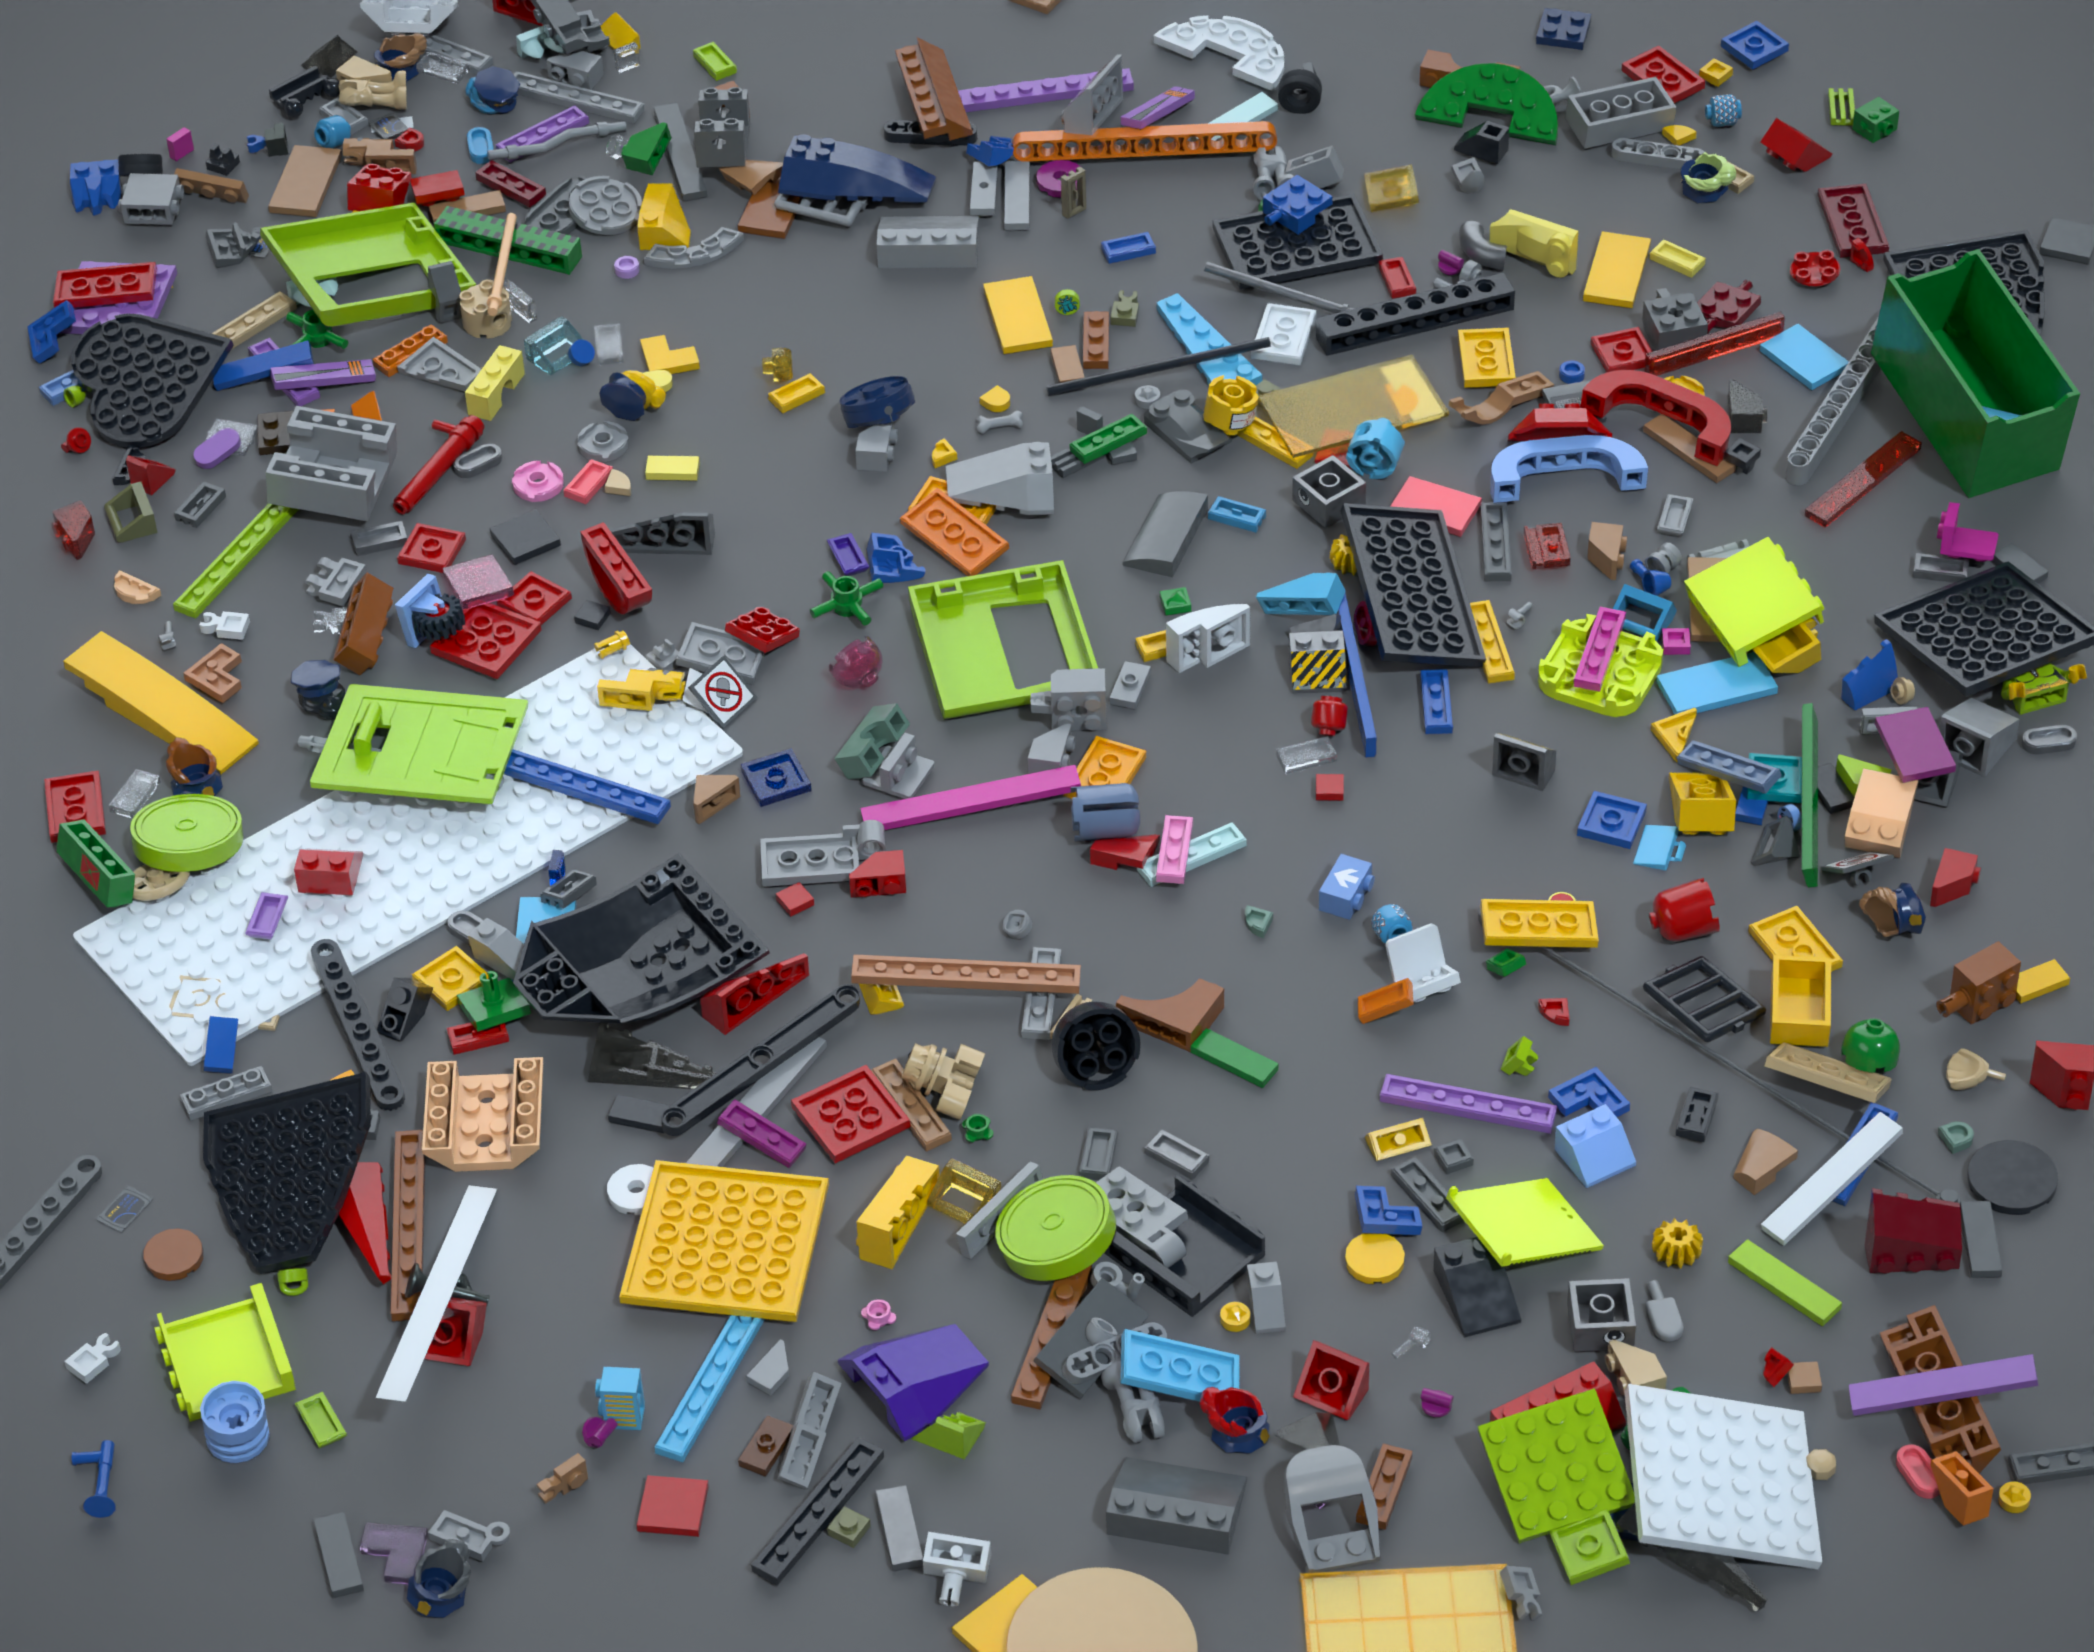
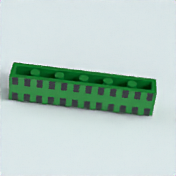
[434,206,582,275]

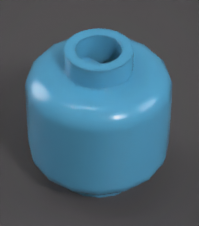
[314,115,351,148]

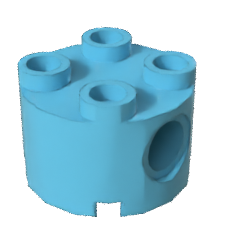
[1346,418,1405,479]

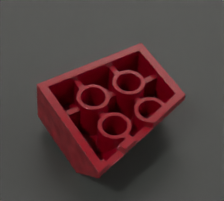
[1864,1188,1962,1273]

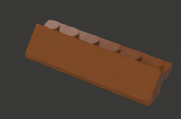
[895,36,973,140]
[1880,1305,2001,1474]

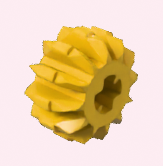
[1330,534,1357,576]
[1652,1217,1703,1269]

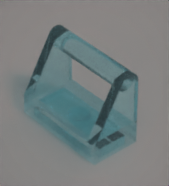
[524,316,584,375]

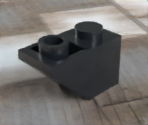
[1454,121,1509,164]
[377,978,434,1041]

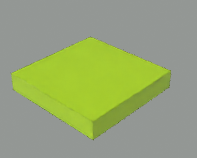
[1550,1510,1630,1585]

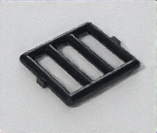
[1643,956,1766,1042]

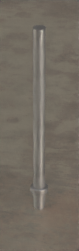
[1204,262,1353,313]

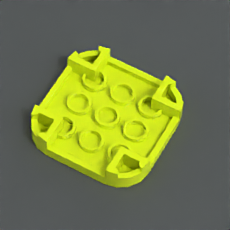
[1538,614,1664,717]

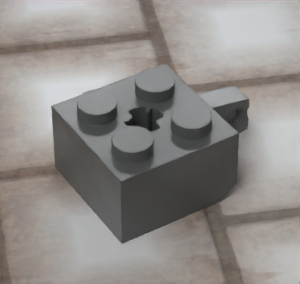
[1642,288,1708,356]

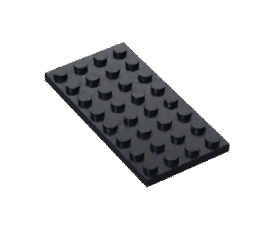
[1340,503,1486,667]

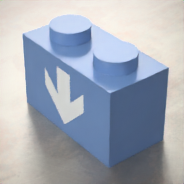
[1319,854,1375,920]

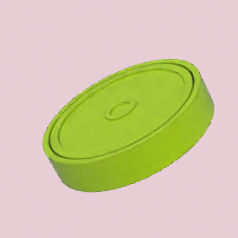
[130,794,243,872]
[995,1175,1116,1281]

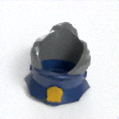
[407,1539,471,1618]

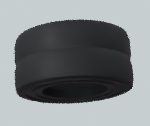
[1278,69,1322,114]
[118,154,163,176]

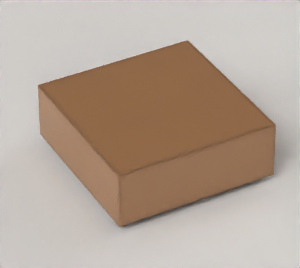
[1787,1361,1822,1394]

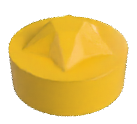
[1220,1302,1250,1332]
[1998,1482,2031,1513]

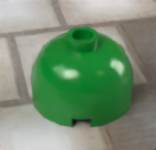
[1841,1018,1900,1073]

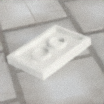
[1251,303,1316,365]

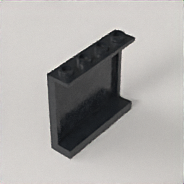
[1105,1175,1265,1317]

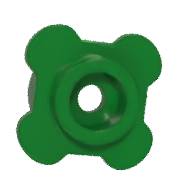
[962,1114,994,1142]

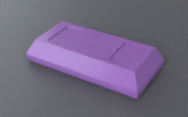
[245,892,288,940]

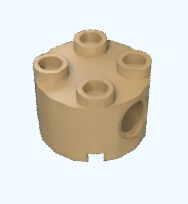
[460,280,512,338]

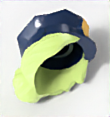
[1680,152,1736,203]

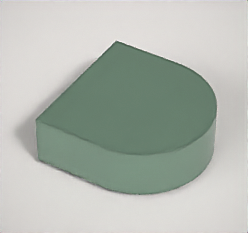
[1938,1121,1974,1154]

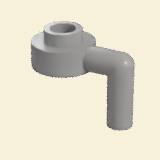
[1433,260,1483,289]
[1091,1262,1145,1300]

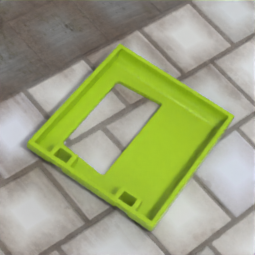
[260,202,476,326]
[908,560,1098,719]

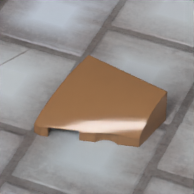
[719,160,783,195]
[1733,1129,1798,1195]

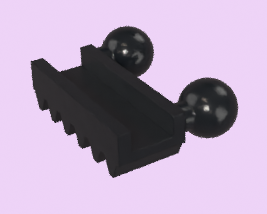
[269,66,340,118]

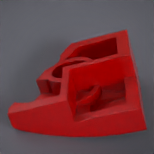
[1090,834,1160,870]

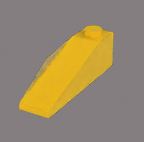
[637,183,691,250]

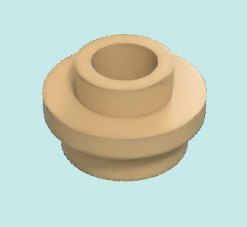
[1890,677,1915,705]

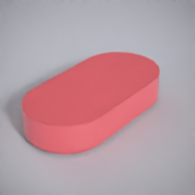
[1896,1444,1940,1499]

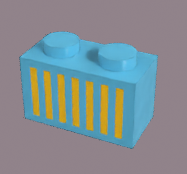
[595,1367,645,1430]

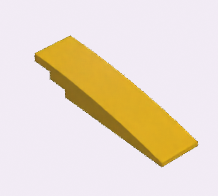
[63,631,259,774]

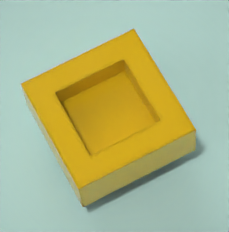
[1699,59,1733,87]

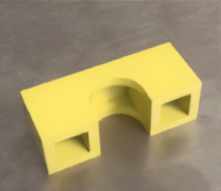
[465,345,525,421]

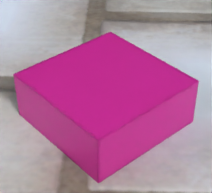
[166,127,194,161]
[1662,628,1691,655]

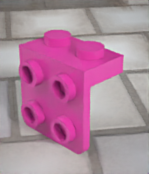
[1937,502,1999,562]

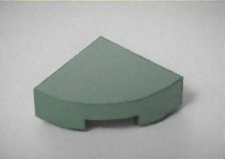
[1245,905,1273,938]

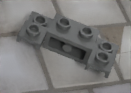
[530,0,610,54]

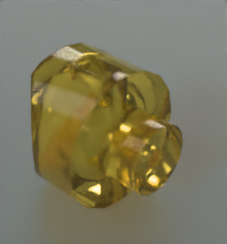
[762,347,793,382]

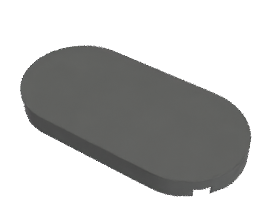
[525,177,587,235]

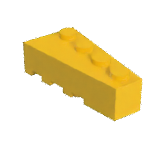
[856,1156,940,1269]

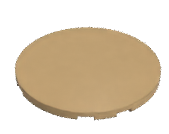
[1007,1567,1198,1652]

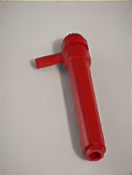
[393,415,484,514]

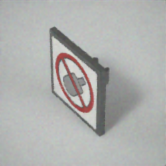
[688,656,757,729]
[1821,851,1894,886]

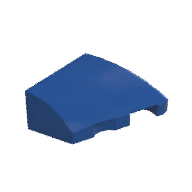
[866,533,925,583]

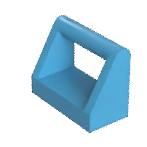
[1613,584,1677,642]

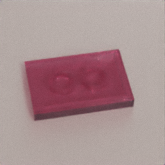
[442,554,514,609]

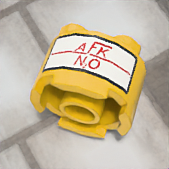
[1203,375,1259,435]

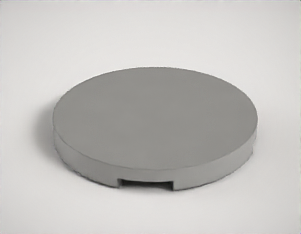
[569,176,642,235]

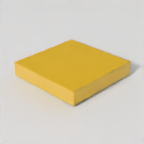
[412,946,488,1011]

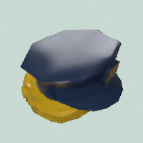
[599,370,666,421]

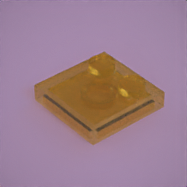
[1364,164,1419,212]

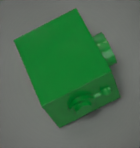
[1852,97,1899,143]

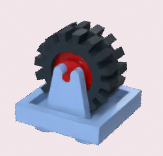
[395,574,465,648]

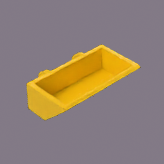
[1753,618,1821,673]

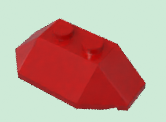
[1507,403,1612,441]

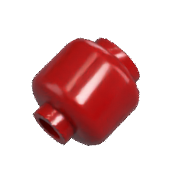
[1311,696,1348,736]

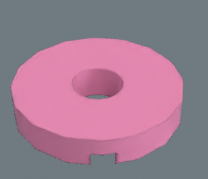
[512,461,564,502]

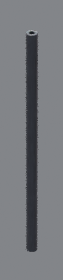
[1046,337,1271,396]

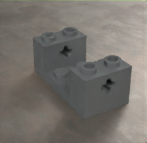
[694,87,750,167]

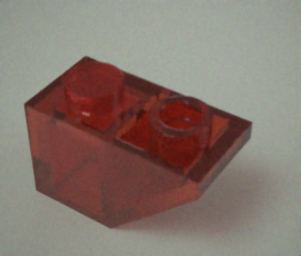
[51,500,95,560]

